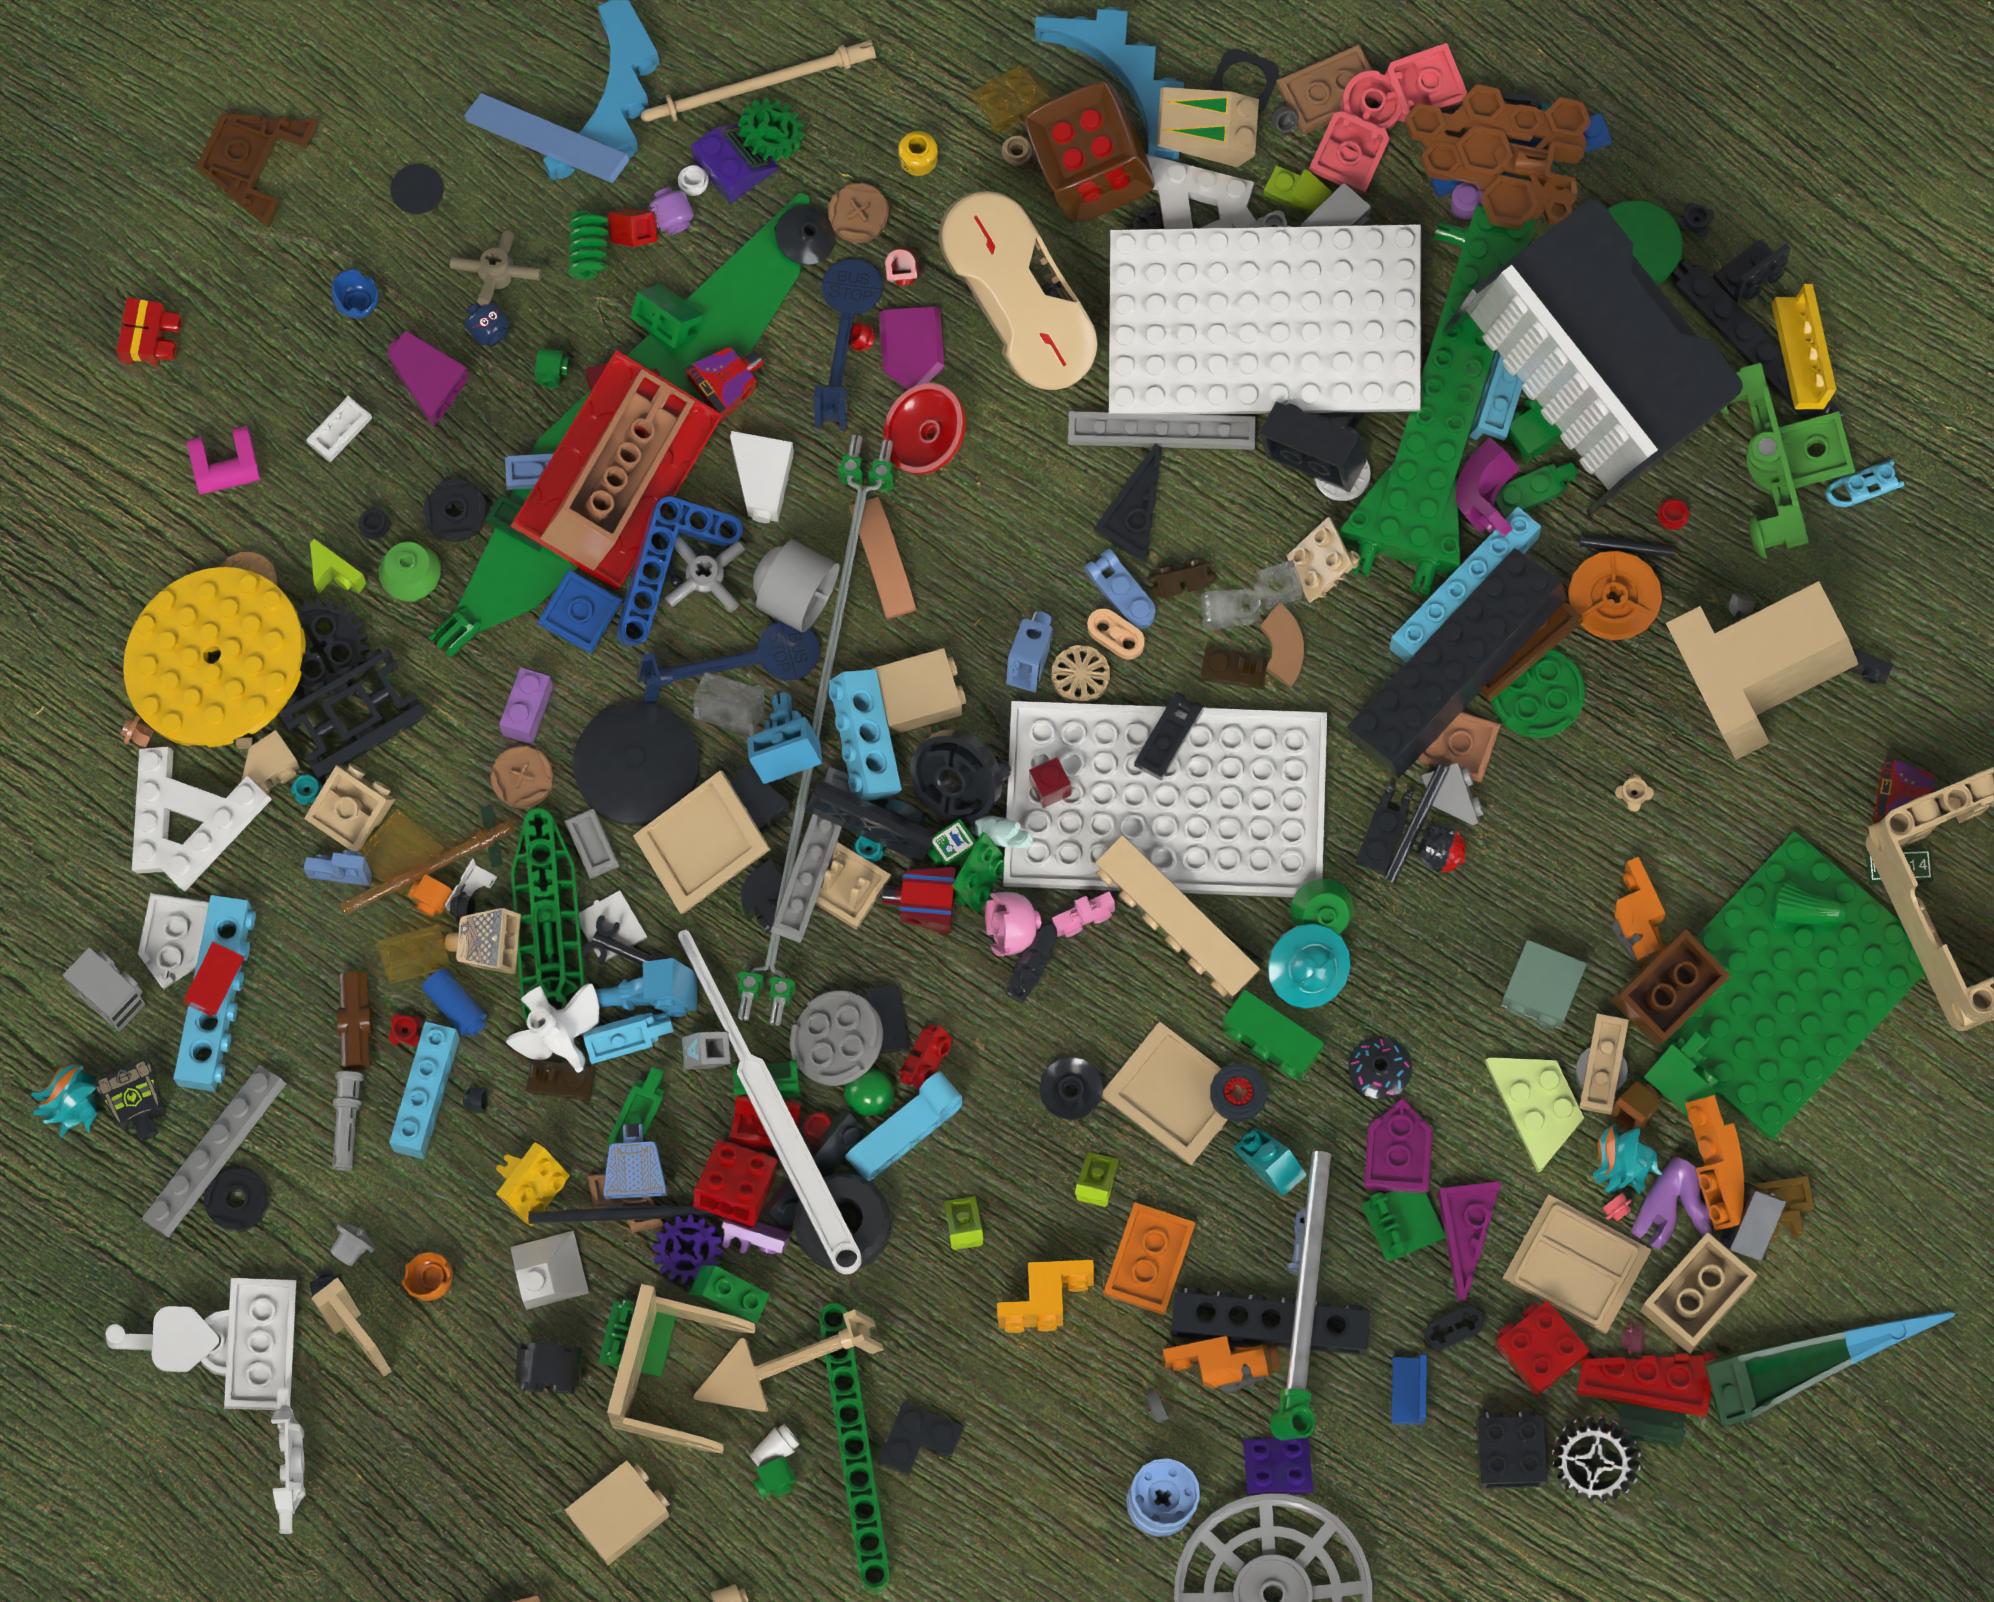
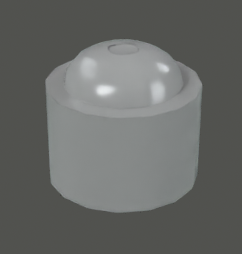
[753,540,840,632]

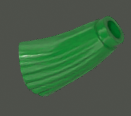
[1772,879,1846,924]

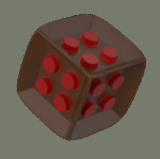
[1025,81,1155,222]

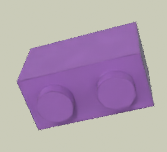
[499,667,553,745]

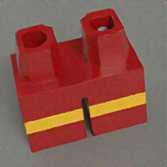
[116,297,182,366]

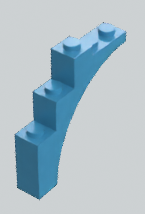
[543,0,660,181]
[1035,7,1184,162]

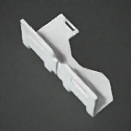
[445,859,497,912]

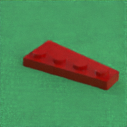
[1576,1352,1716,1417]

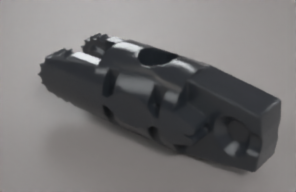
[1005,924,1057,1003]

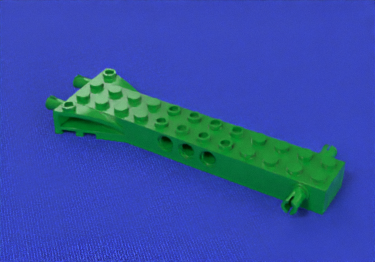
[1339,205,1535,595]

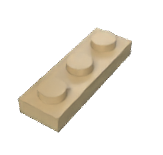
[1579,1014,1629,1115]

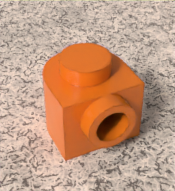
[408,874,453,917]

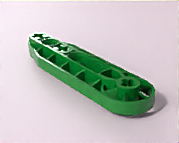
[511,808,585,1027]

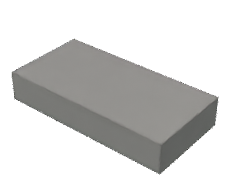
[565,808,619,879]

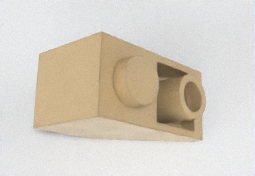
[241,730,300,794]

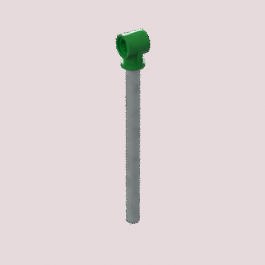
[1270,1151,1331,1440]

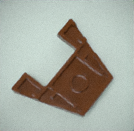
[196,114,318,227]

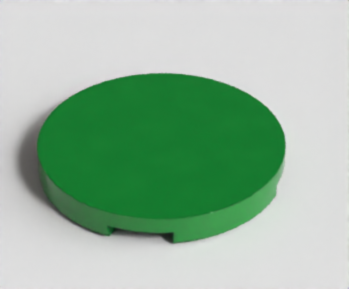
[1607,200,1683,286]
[1491,649,1585,738]

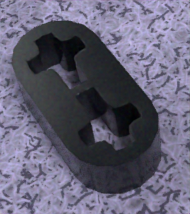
[1424,1307,1483,1352]

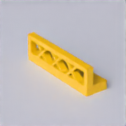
[1771,284,1837,409]

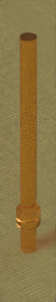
[339,820,515,916]

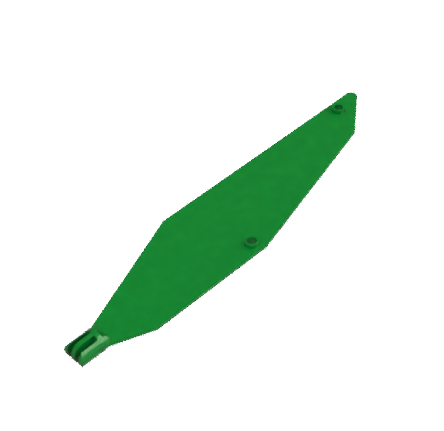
[428,193,810,659]

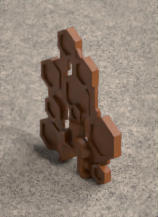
[1404,84,1591,230]

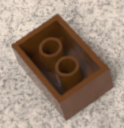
[1610,929,1731,1046]

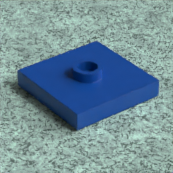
[537,569,623,655]

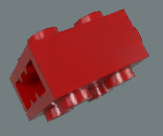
[693,1139,778,1227]
[1495,1300,1589,1397]

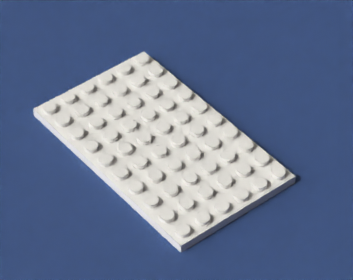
[1109,225,1421,414]
[1003,701,1327,897]

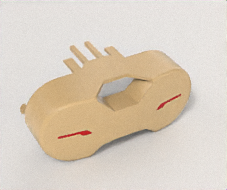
[939,191,1097,390]

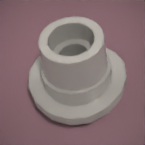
[330,1222,376,1266]

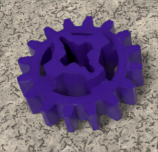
[652,1215,723,1287]

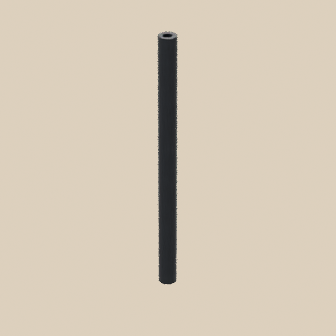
[528,1205,719,1224]

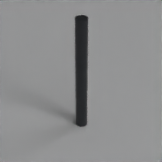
[1384,763,1450,883]

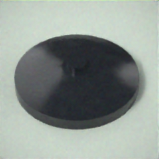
[573,702,700,826]

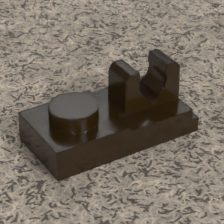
[1200,647,1267,690]
[526,1060,595,1101]

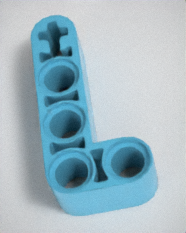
[845,1071,963,1181]

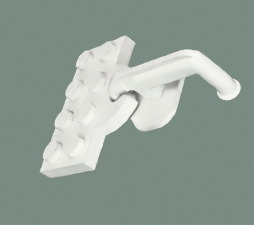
[106,1278,296,1410]

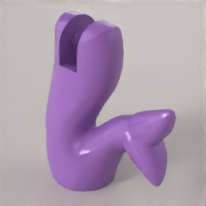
[1632,1157,1713,1249]

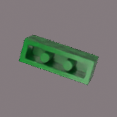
[1222,989,1324,1081]

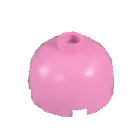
[985,892,1041,956]

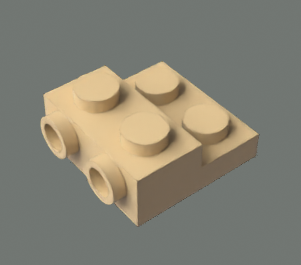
[304,763,395,852]

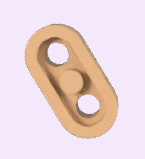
[1087,609,1145,660]

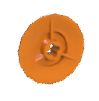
[1568,551,1662,641]

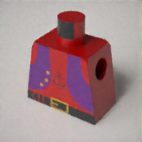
[686,347,764,423]
[1873,758,1935,824]

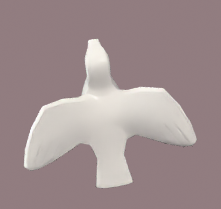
[506,983,599,1073]

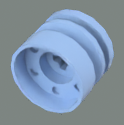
[1126,1459,1200,1537]

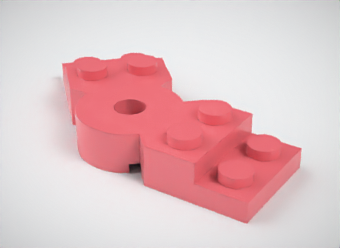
[1308,43,1468,196]

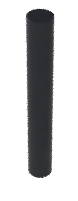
[1579,534,1674,558]

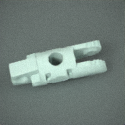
[968,816,1033,848]

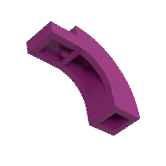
[1456,437,1520,537]

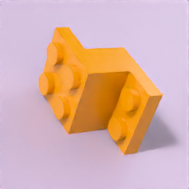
[997,1260,1094,1333]

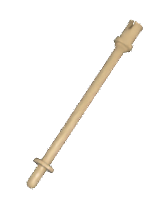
[641,39,876,122]

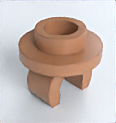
[120,715,155,747]

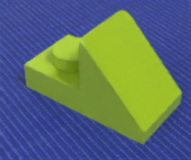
[1263,165,1332,216]
[310,539,366,594]
[1075,1152,1119,1207]
[944,1196,984,1250]

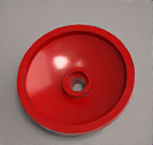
[883,383,966,475]

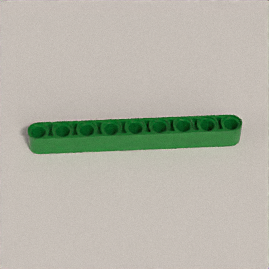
[819,1303,890,1593]

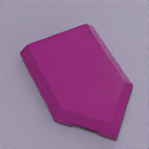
[879,306,944,391]
[1364,1097,1433,1193]

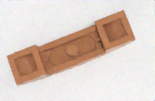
[849,497,916,620]

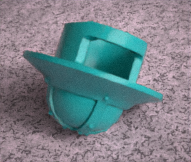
[1268,923,1350,1009]

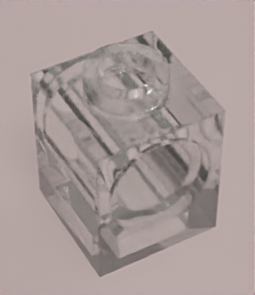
[1253,560,1303,609]

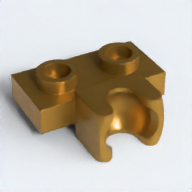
[1751,1176,1814,1242]

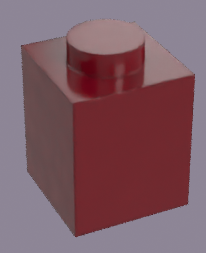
[1029,757,1072,808]

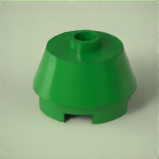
[1290,879,1354,935]

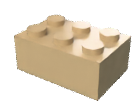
[1640,1232,1757,1354]

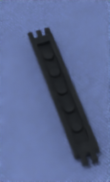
[1671,259,1844,421]

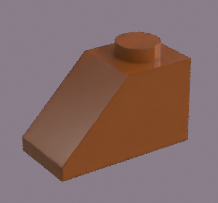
[1610,1081,1662,1132]

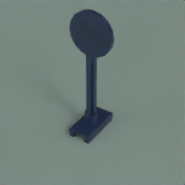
[814,259,883,431]
[636,621,820,704]

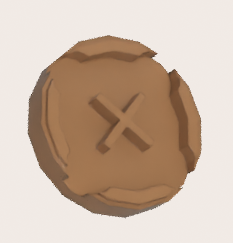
[828,183,889,243]
[490,745,554,809]

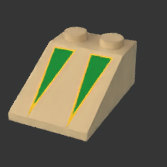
[1157,87,1259,167]

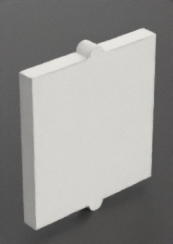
[579,890,647,961]

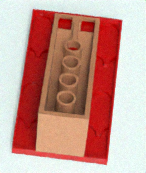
[510,350,723,591]

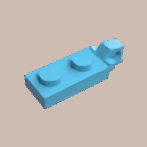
[582,1012,674,1064]

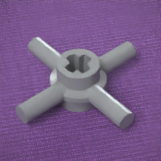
[664,536,745,612]

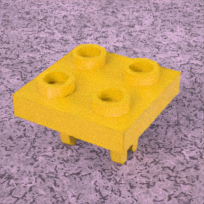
[496,1142,570,1227]

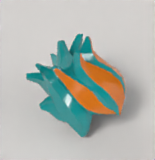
[31,1064,98,1138]
[1592,1124,1662,1195]

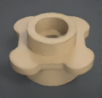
[1615,774,1654,812]

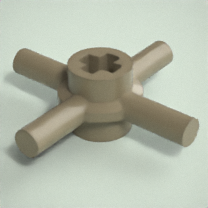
[450,231,542,306]

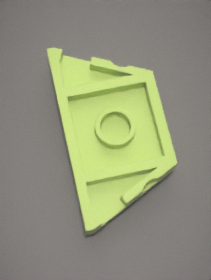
[1485,1057,1584,1173]

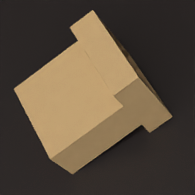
[1666,581,1859,760]

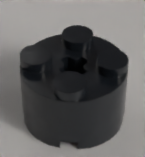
[515,1343,583,1394]

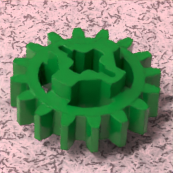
[738,97,805,162]

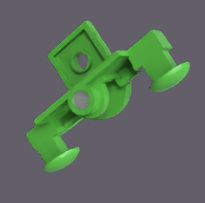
[1721,363,1855,559]

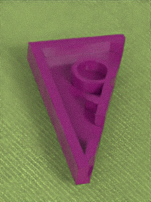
[1437,1181,1501,1302]

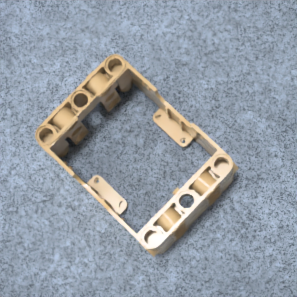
[1866,767,1994,1031]

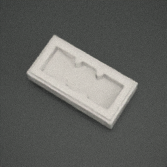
[306,396,372,462]

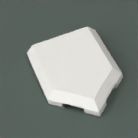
[138,893,209,990]

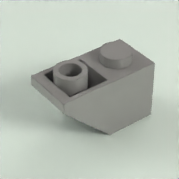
[1422,763,1484,825]

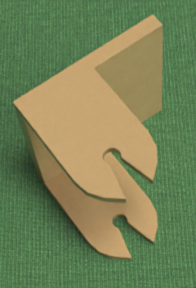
[607,1284,756,1454]

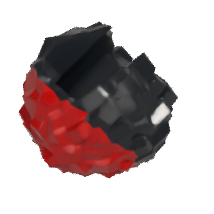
[1417,823,1466,873]

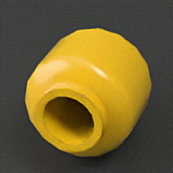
[898,131,938,176]

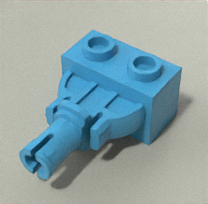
[747,693,822,784]
[595,958,698,1017]

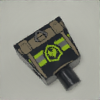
[92,1057,165,1141]

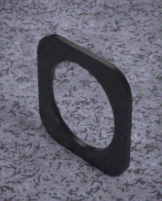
[1210,50,1279,113]

